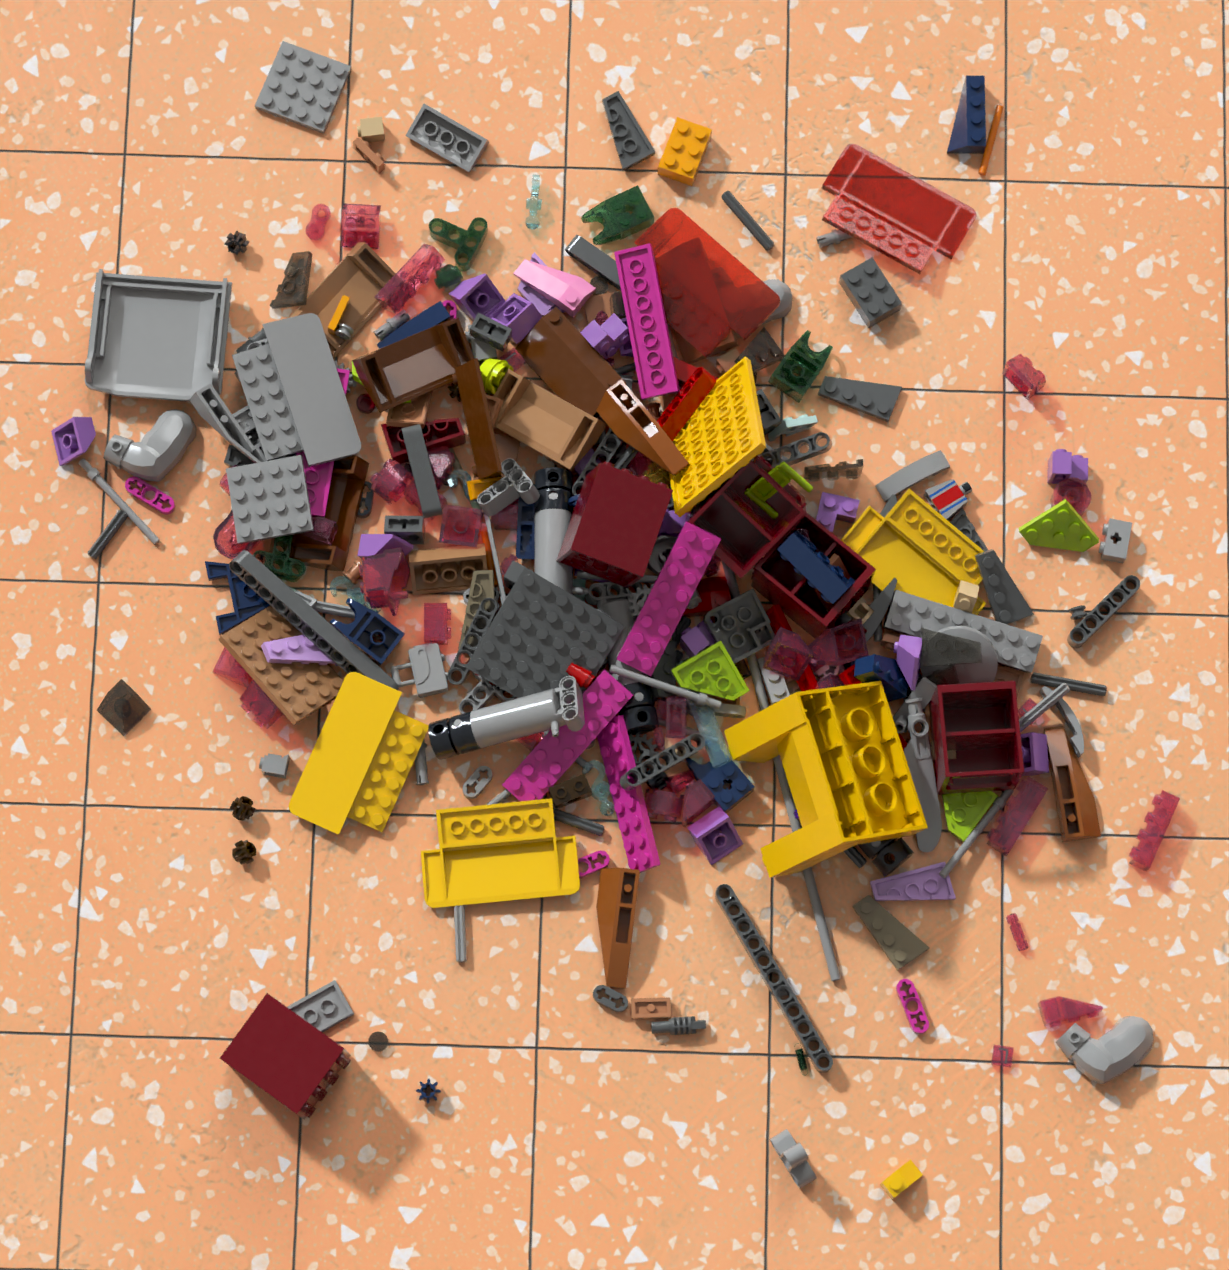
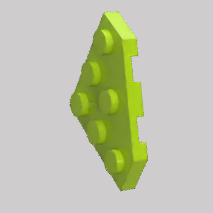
[1019,499,1099,552]
[671,641,750,700]
[942,791,998,842]

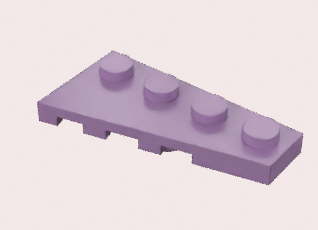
[870,862,956,901]

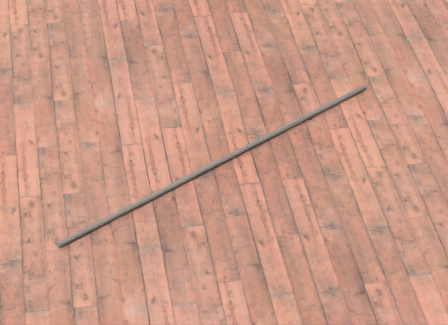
[667,322,841,981]

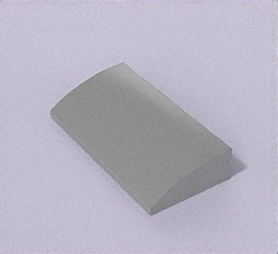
[405,104,489,172]

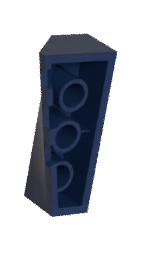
[947,75,986,154]
[777,530,855,604]

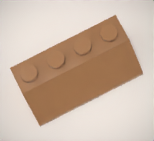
[409,543,487,595]

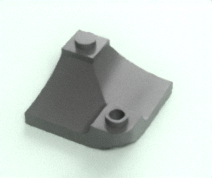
[703,589,778,664]

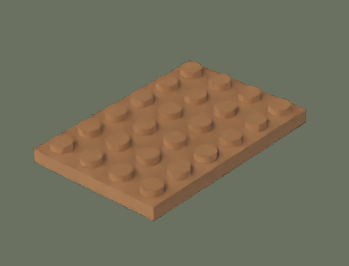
[219,605,343,725]

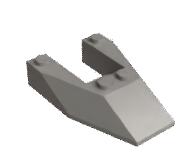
[189,370,297,463]

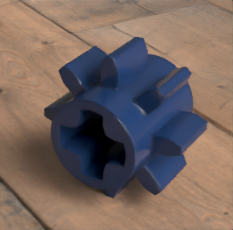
[416,1079,441,1104]

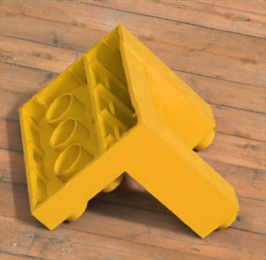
[724,681,928,878]

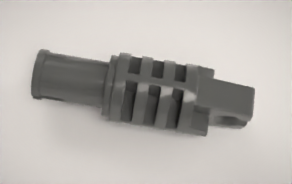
[651,1016,706,1035]

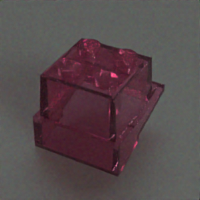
[359,547,410,616]

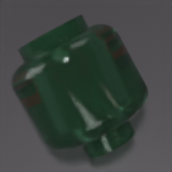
[434,264,463,292]

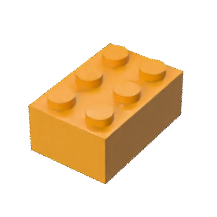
[657,117,712,186]

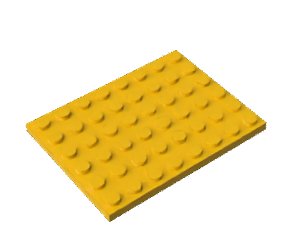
[669,356,766,517]

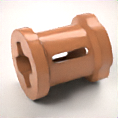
[343,560,368,585]

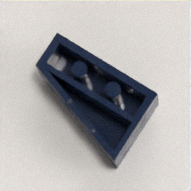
[854,654,908,702]

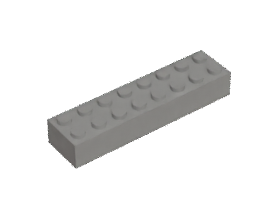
[883,590,1043,673]

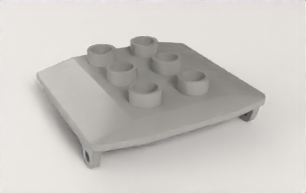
[85,269,232,401]

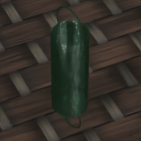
[795,1043,808,1076]

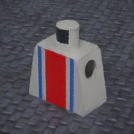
[924,479,972,521]

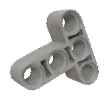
[477,458,540,516]
[459,671,517,714]
[770,1129,817,1189]

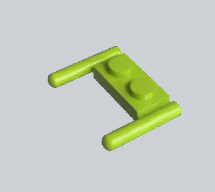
[744,461,813,519]

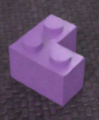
[580,313,630,360]
[1048,449,1088,485]
[816,492,859,533]
[680,619,716,658]

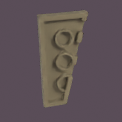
[458,570,495,649]
[852,895,929,971]

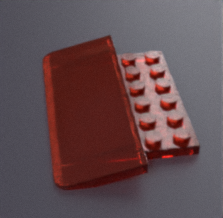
[822,144,976,274]
[634,208,780,358]

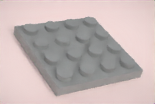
[255,41,352,134]
[226,455,314,544]

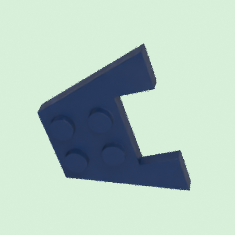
[205,561,270,635]

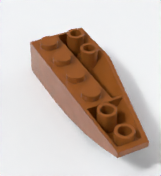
[596,379,690,476]
[1044,726,1101,842]
[596,868,640,989]

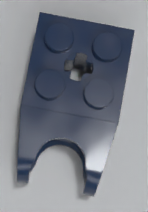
[330,598,405,667]
[685,740,755,813]

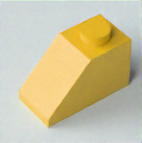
[880,1159,923,1200]

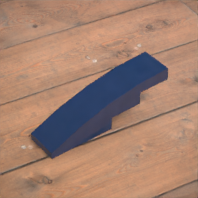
[377,301,451,349]
[516,497,534,560]

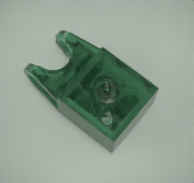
[581,185,654,245]
[768,330,833,403]

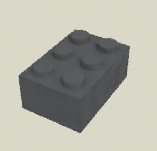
[839,257,902,329]

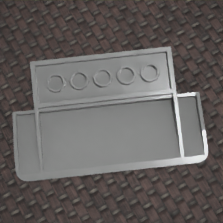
[232,313,361,467]

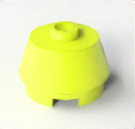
[480,358,514,395]

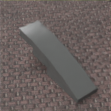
[855,578,897,650]

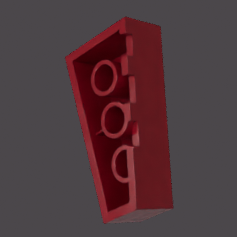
[381,418,466,466]

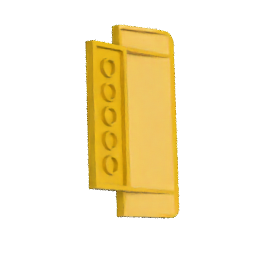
[841,489,987,615]
[289,672,429,835]
[421,798,580,908]

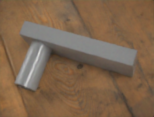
[893,677,937,733]

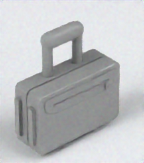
[391,642,449,698]

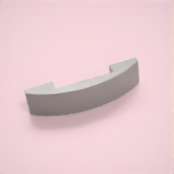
[875,450,950,502]
[1040,686,1084,758]

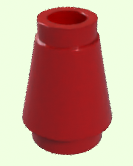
[566,663,596,689]

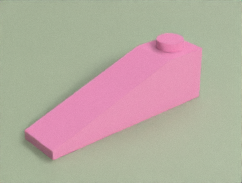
[513,259,596,318]

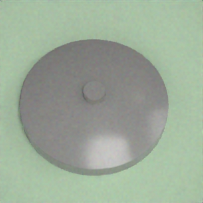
[920,626,998,685]

